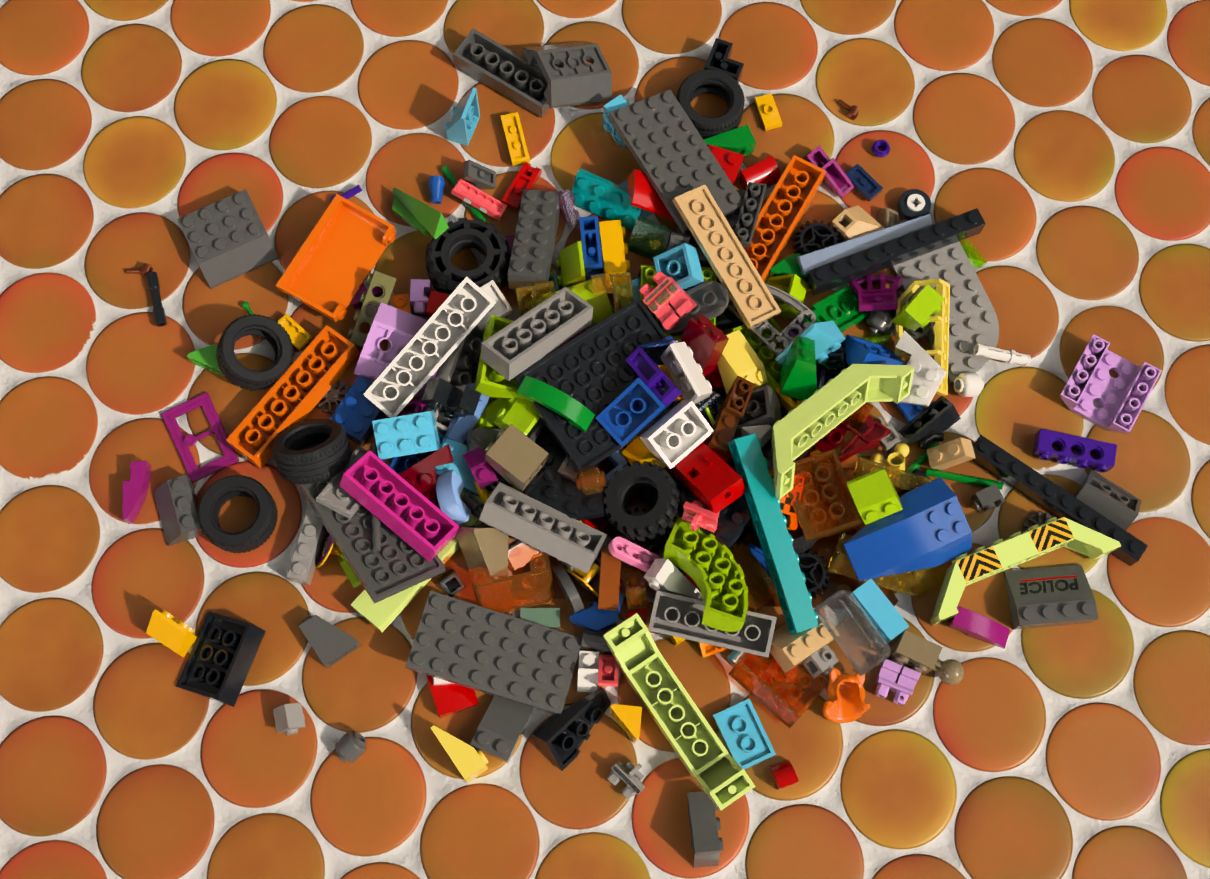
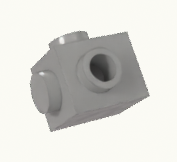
[802,645,839,679]
[273,703,306,736]

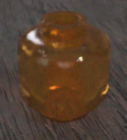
[576,467,606,495]

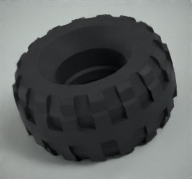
[425,218,511,295]

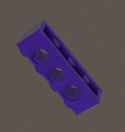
[1032,429,1117,473]

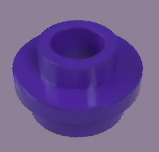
[872,140,890,157]

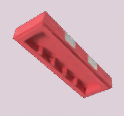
[451,178,508,221]

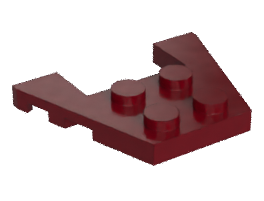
[813,420,890,464]
[399,444,465,510]

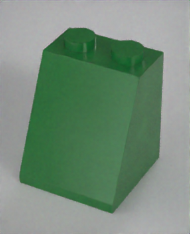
[780,335,817,400]

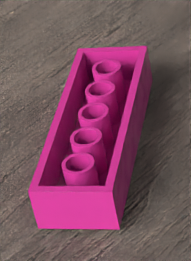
[339,450,460,563]

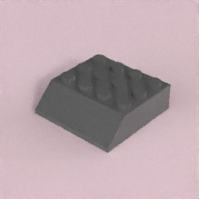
[177,189,279,289]

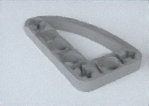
[727,284,817,355]

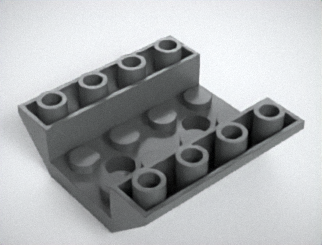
[522,41,612,109]
[678,182,767,249]

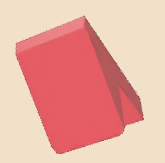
[598,654,619,687]

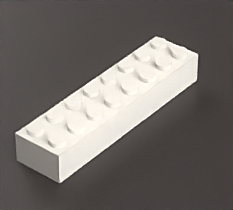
[363,277,496,418]

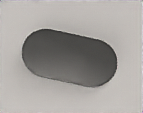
[658,281,729,336]

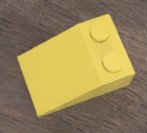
[717,330,768,394]
[431,726,488,783]

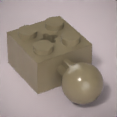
[887,630,964,685]

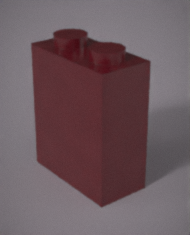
[680,315,729,376]

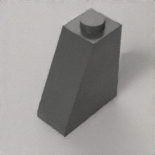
[299,615,361,668]

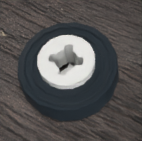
[898,189,931,221]

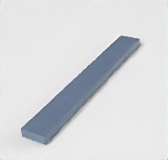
[797,214,933,275]

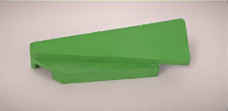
[392,187,449,239]

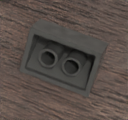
[1075,469,1142,530]
[154,475,205,546]

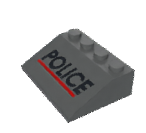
[1003,565,1099,630]

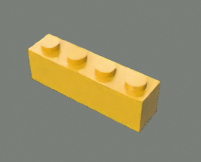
[599,220,632,297]

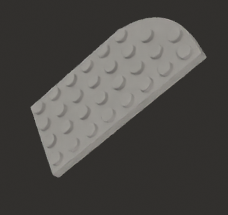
[891,241,999,384]

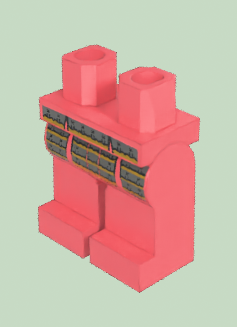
[639,271,697,330]

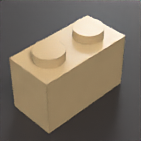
[926,437,976,470]

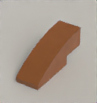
[598,547,621,611]

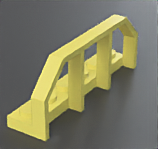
[895,278,950,396]

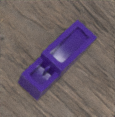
[625,346,682,406]

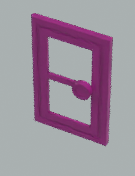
[161,393,239,483]

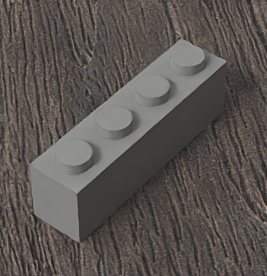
[287,503,327,586]

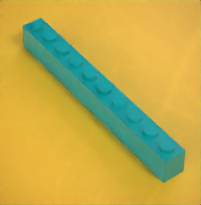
[728,433,819,634]

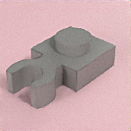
[877,416,902,451]

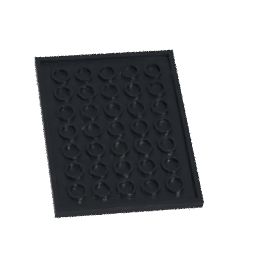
[513,298,683,475]

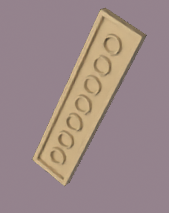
[672,185,781,329]

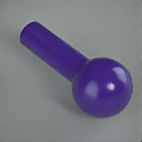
[330,184,362,203]

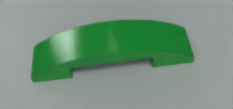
[516,376,595,432]

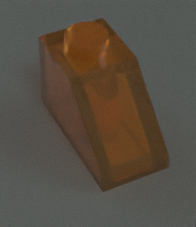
[621,566,648,610]

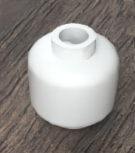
[954,372,984,397]

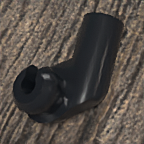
[918,432,944,449]

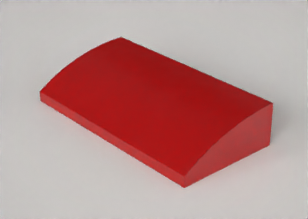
[627,169,674,220]
[426,675,479,718]

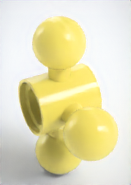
[870,443,909,487]

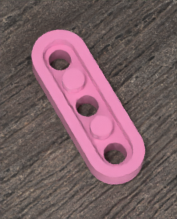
[608,537,661,573]

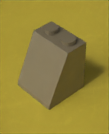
[485,424,549,492]
[456,525,508,580]

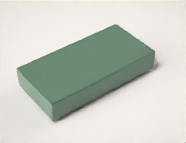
[520,608,560,629]

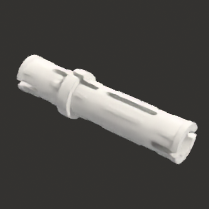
[973,343,1031,366]

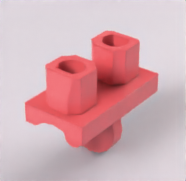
[682,500,720,533]

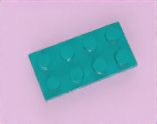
[569,168,643,231]

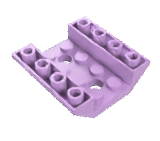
[354,302,439,399]
[1060,334,1162,434]

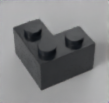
[704,38,744,83]
[421,378,481,419]

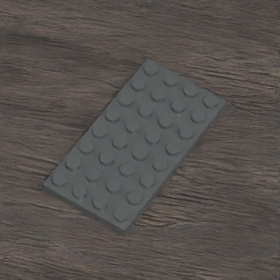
[608,89,746,234]
[297,477,446,604]
[405,591,582,715]

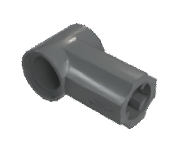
[581,629,613,655]

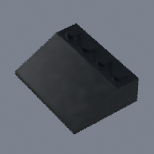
[176,611,266,707]

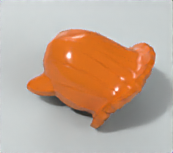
[822,668,870,723]

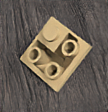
[832,205,885,242]

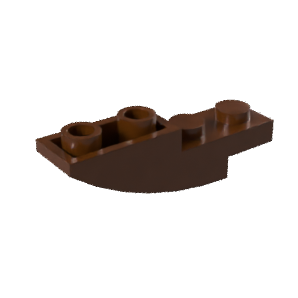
[707,376,755,454]

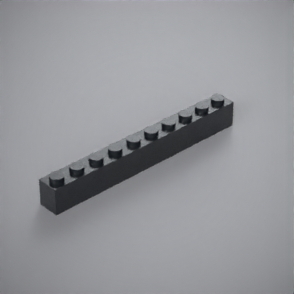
[806,208,986,296]
[972,435,1148,566]

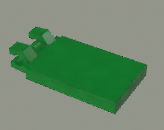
[803,285,871,333]

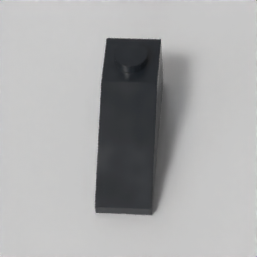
[898,396,961,443]

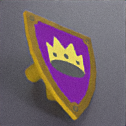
[316,531,341,568]
[564,563,600,598]

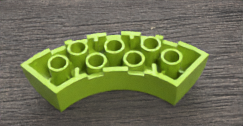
[663,517,748,632]

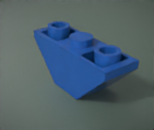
[569,592,625,632]

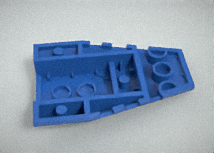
[843,477,972,581]

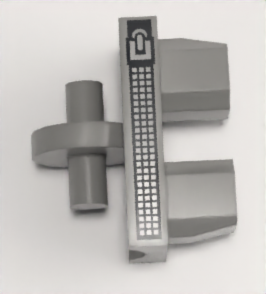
[607,761,645,799]

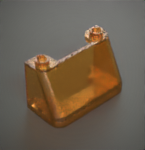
[468,553,556,613]

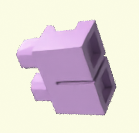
[410,279,433,320]
[874,659,921,706]

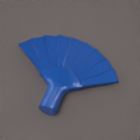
[638,336,678,348]

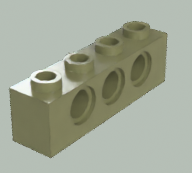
[347,271,397,347]

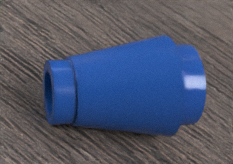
[428,176,446,204]

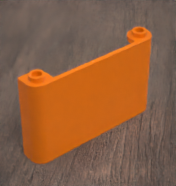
[276,194,397,322]

